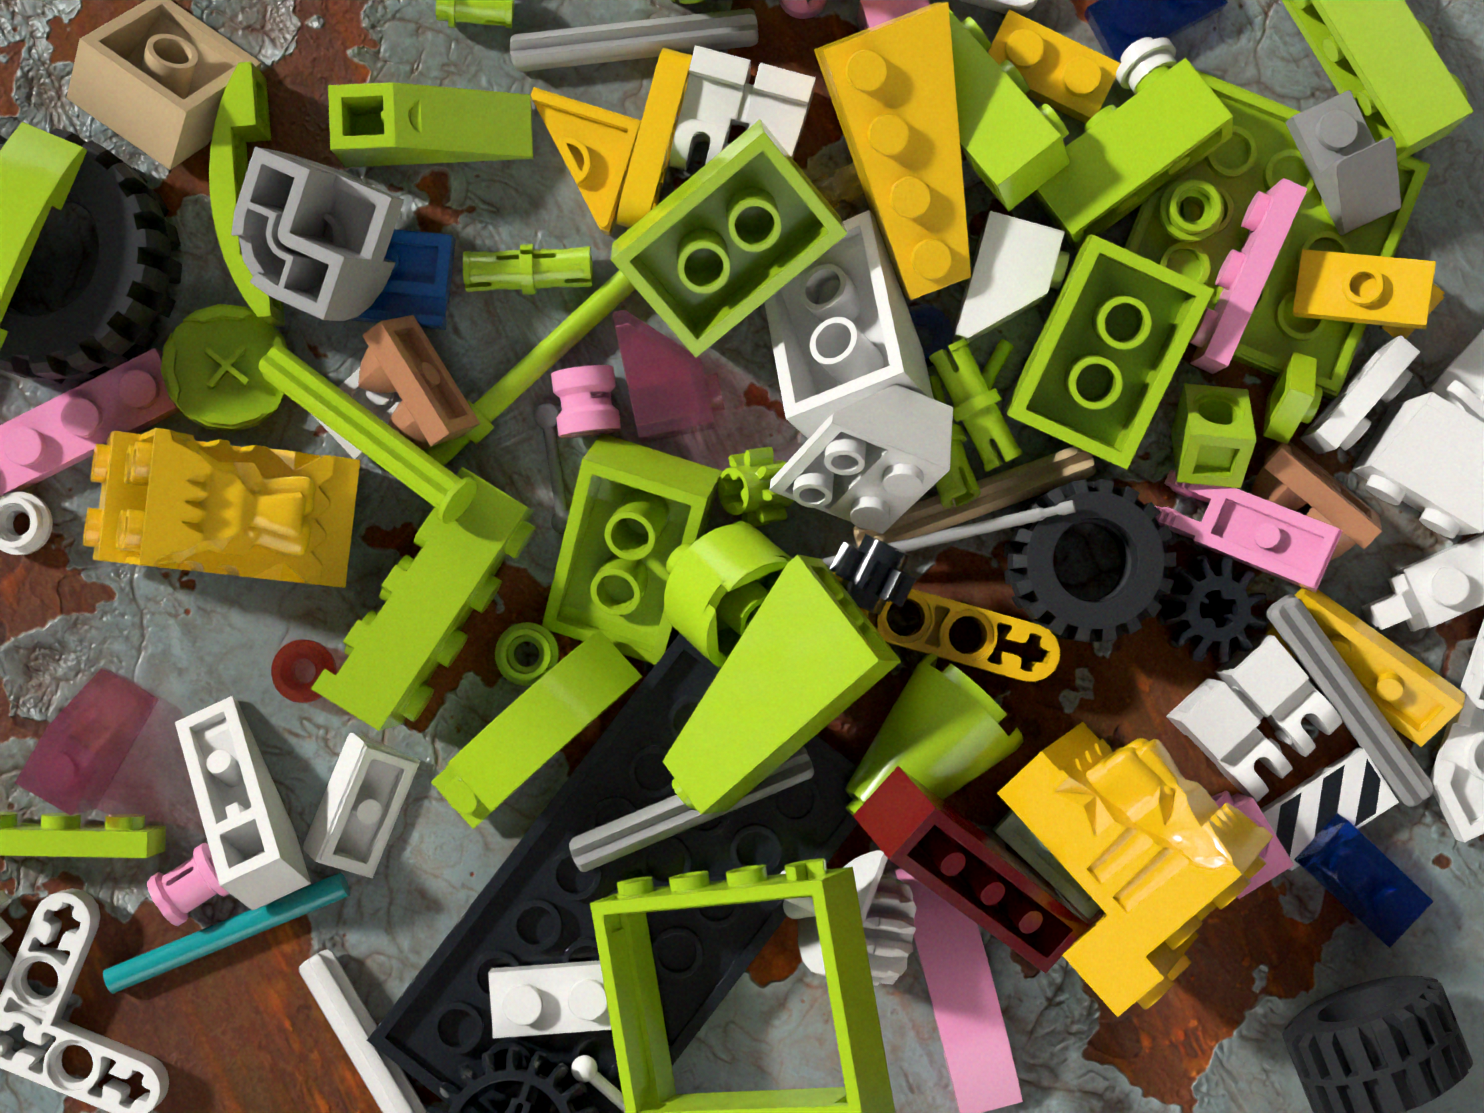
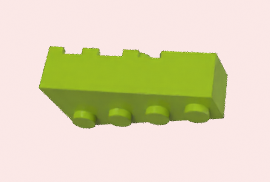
[311,467,536,731]

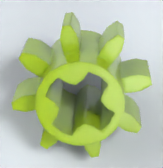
[718,447,794,527]

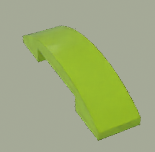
[209,61,285,327]
[0,122,87,350]

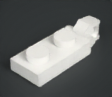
[1361,532,1484,632]

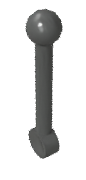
[534,404,570,534]

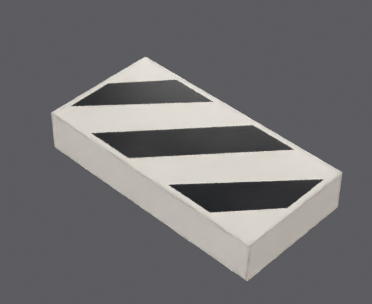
[1260,747,1399,871]

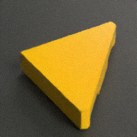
[531,87,641,236]

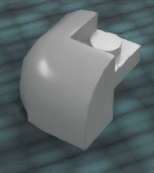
[231,147,404,321]

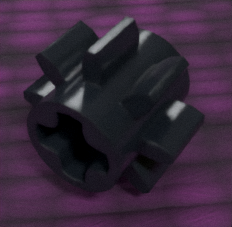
[830,534,916,615]

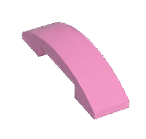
[894,868,1023,1113]

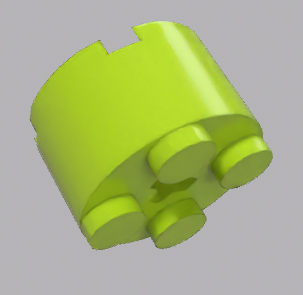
[664,521,792,668]

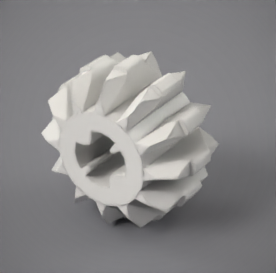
[863,874,917,986]

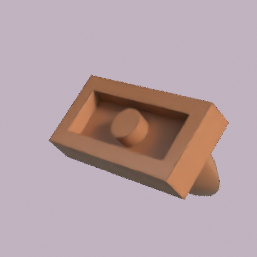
[358,315,481,450]
[1251,440,1382,561]

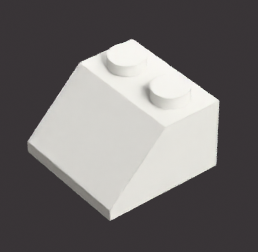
[1352,392,1484,538]

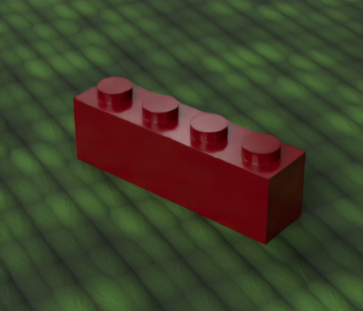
[853,766,1089,974]

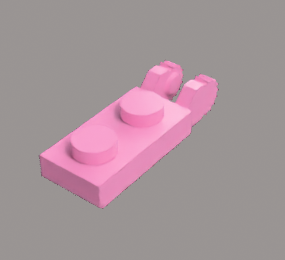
[1155,470,1342,593]

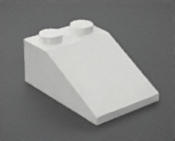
[764,210,934,439]

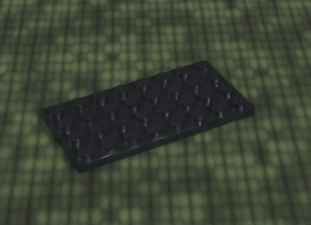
[366,634,858,1113]

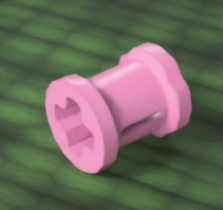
[147,843,230,926]

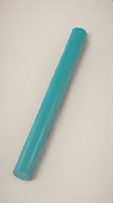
[103,872,350,994]

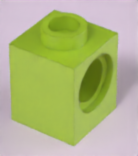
[1171,383,1256,488]

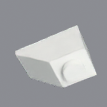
[950,211,1070,344]

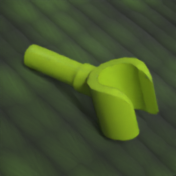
[953,339,1014,408]

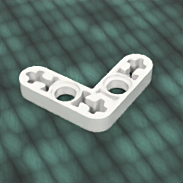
[0,888,169,1113]

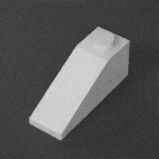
[175,696,311,911]

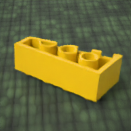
[814,2,971,300]

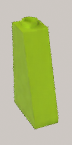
[662,555,901,815]

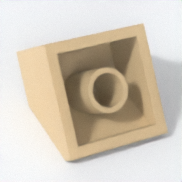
[66,0,261,170]

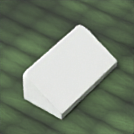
[303,733,420,878]

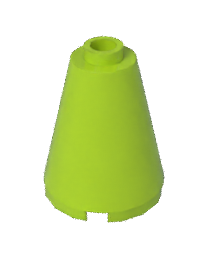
[845,653,1024,816]

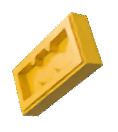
[1293,249,1436,330]

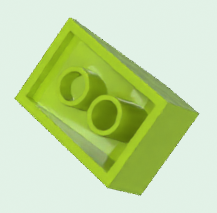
[542,433,722,665]

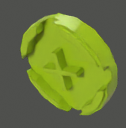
[161,304,288,432]

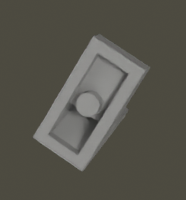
[1286,90,1401,236]

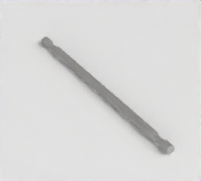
[822,500,1076,569]

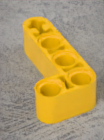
[833,573,1060,682]

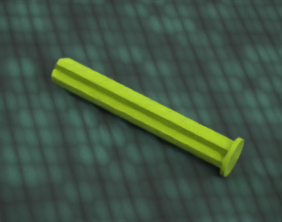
[258,346,478,524]

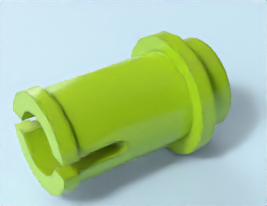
[436,0,515,29]

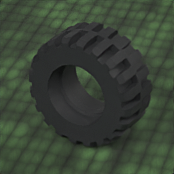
[0,128,182,384]

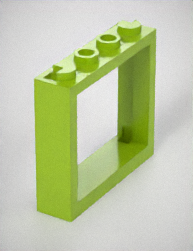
[590,858,895,1113]

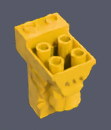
[83,428,360,588]
[997,722,1273,1017]

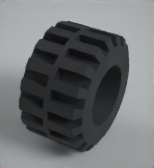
[1003,479,1176,642]
[1282,976,1473,1113]

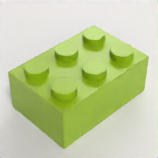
[611,119,848,358]
[1004,235,1215,470]

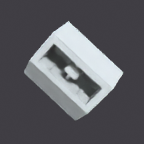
[769,384,953,534]

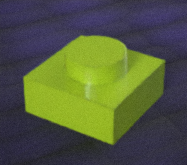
[1263,351,1323,444]

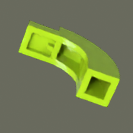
[431,629,642,829]

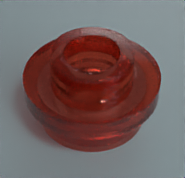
[271,639,337,703]

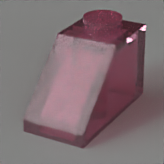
[612,310,725,444]
[15,668,159,816]

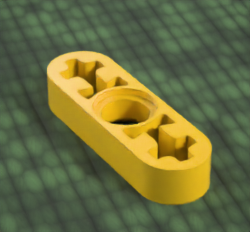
[617,48,692,228]

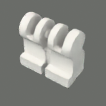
[669,45,816,171]
[1166,633,1342,803]

